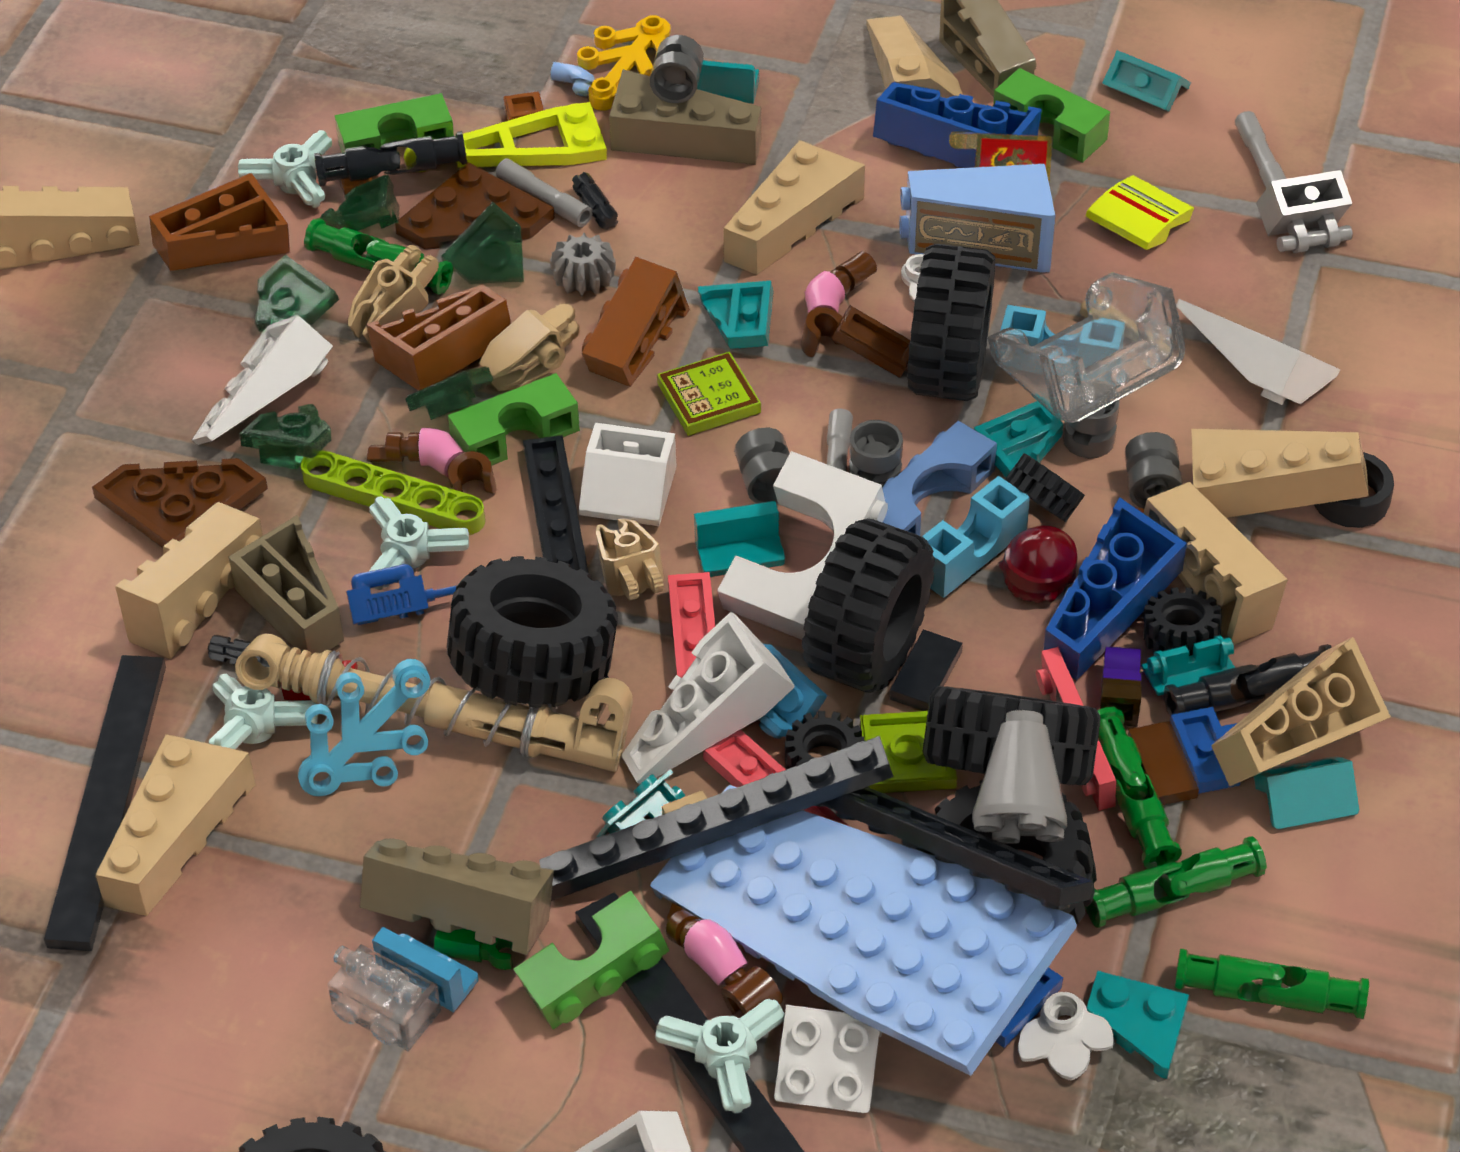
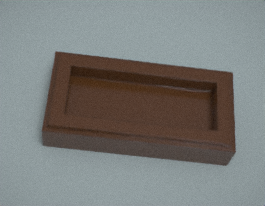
[832,305,910,378]
[1127,721,1199,805]

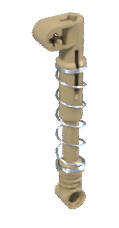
[235,634,633,772]

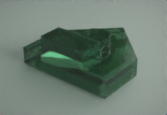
[320,175,400,231]
[441,202,524,284]
[255,255,339,332]
[405,366,494,420]
[240,404,332,469]

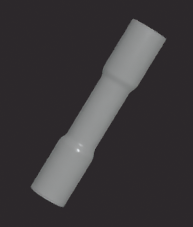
[1235,111,1287,188]
[496,158,592,227]
[827,409,853,471]

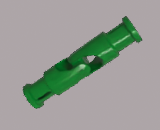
[304,218,453,295]
[1097,707,1182,869]
[1085,836,1267,928]
[1174,948,1369,1019]

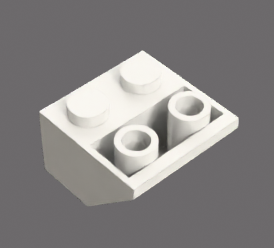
[579,423,676,526]

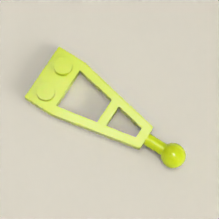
[404,102,607,172]

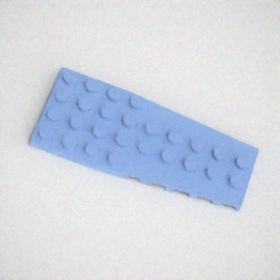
[651,785,1077,1076]

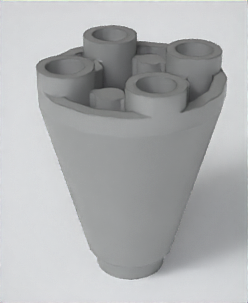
[972,710,1067,844]

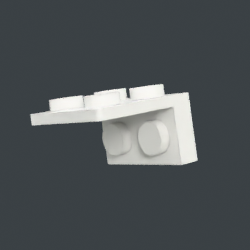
[774,1005,882,1113]

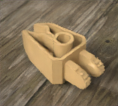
[348,245,439,345]
[479,303,580,391]
[596,519,664,601]

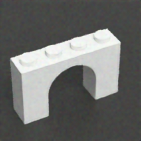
[717,451,888,640]

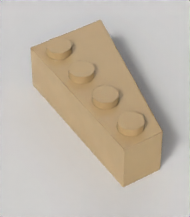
[724,140,865,275]
[0,186,140,270]
[1191,429,1369,518]
[1144,482,1288,645]
[115,502,263,659]
[1211,637,1391,786]
[96,734,256,916]

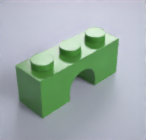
[993,68,1110,163]
[334,93,454,153]
[448,373,580,465]
[514,890,670,1029]

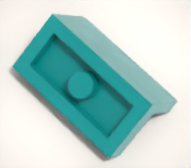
[1102,50,1191,112]
[697,60,759,104]
[694,501,785,577]
[1254,756,1359,829]

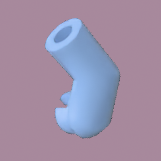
[551,62,595,97]

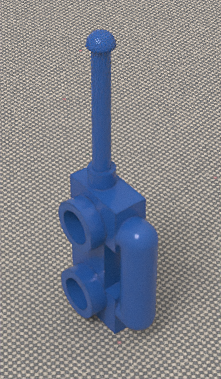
[346,564,457,625]

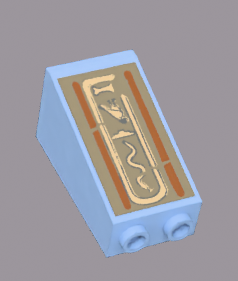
[899,164,1055,273]

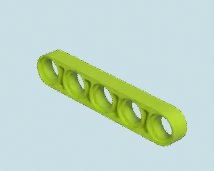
[301,450,486,535]

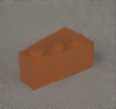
[149,173,290,271]
[582,256,690,387]
[366,284,511,393]

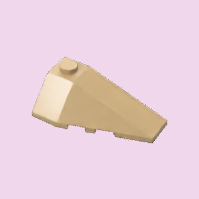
[867,16,962,98]

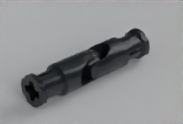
[314,131,468,186]
[1164,644,1332,718]

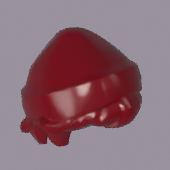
[999,526,1078,603]

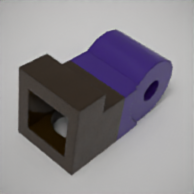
[1099,646,1142,727]

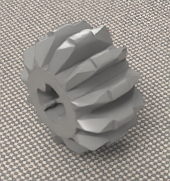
[550,232,616,296]

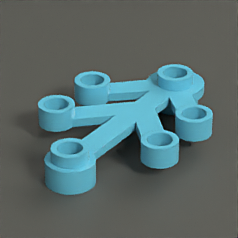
[298,659,430,796]

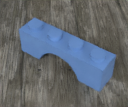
[882,421,997,536]

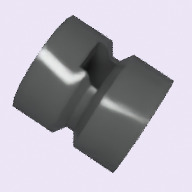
[650,35,704,103]
[1063,381,1120,458]
[849,420,903,487]
[734,427,790,504]
[1125,432,1182,509]

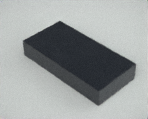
[890,629,963,711]

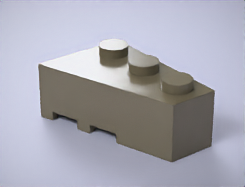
[939,0,1037,97]
[229,515,344,655]

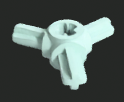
[238,130,333,208]
[369,496,469,590]
[209,674,318,749]
[655,999,785,1113]

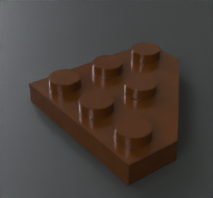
[395,162,555,249]
[92,458,268,548]

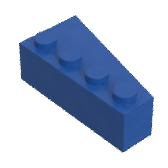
[873,82,1042,168]
[1044,497,1187,681]

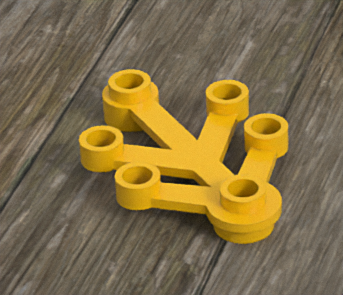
[577,15,671,111]

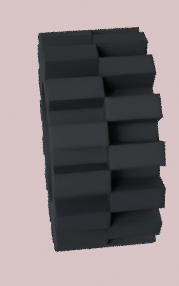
[1005,453,1085,522]
[1143,587,1222,656]
[785,711,864,770]

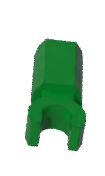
[434,928,513,970]

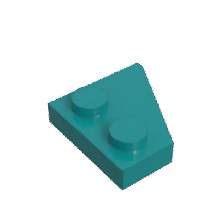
[698,281,774,349]
[974,399,1064,477]
[1086,971,1189,1079]

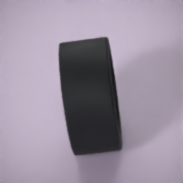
[1314,452,1394,528]

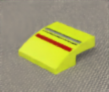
[1085,175,1194,250]

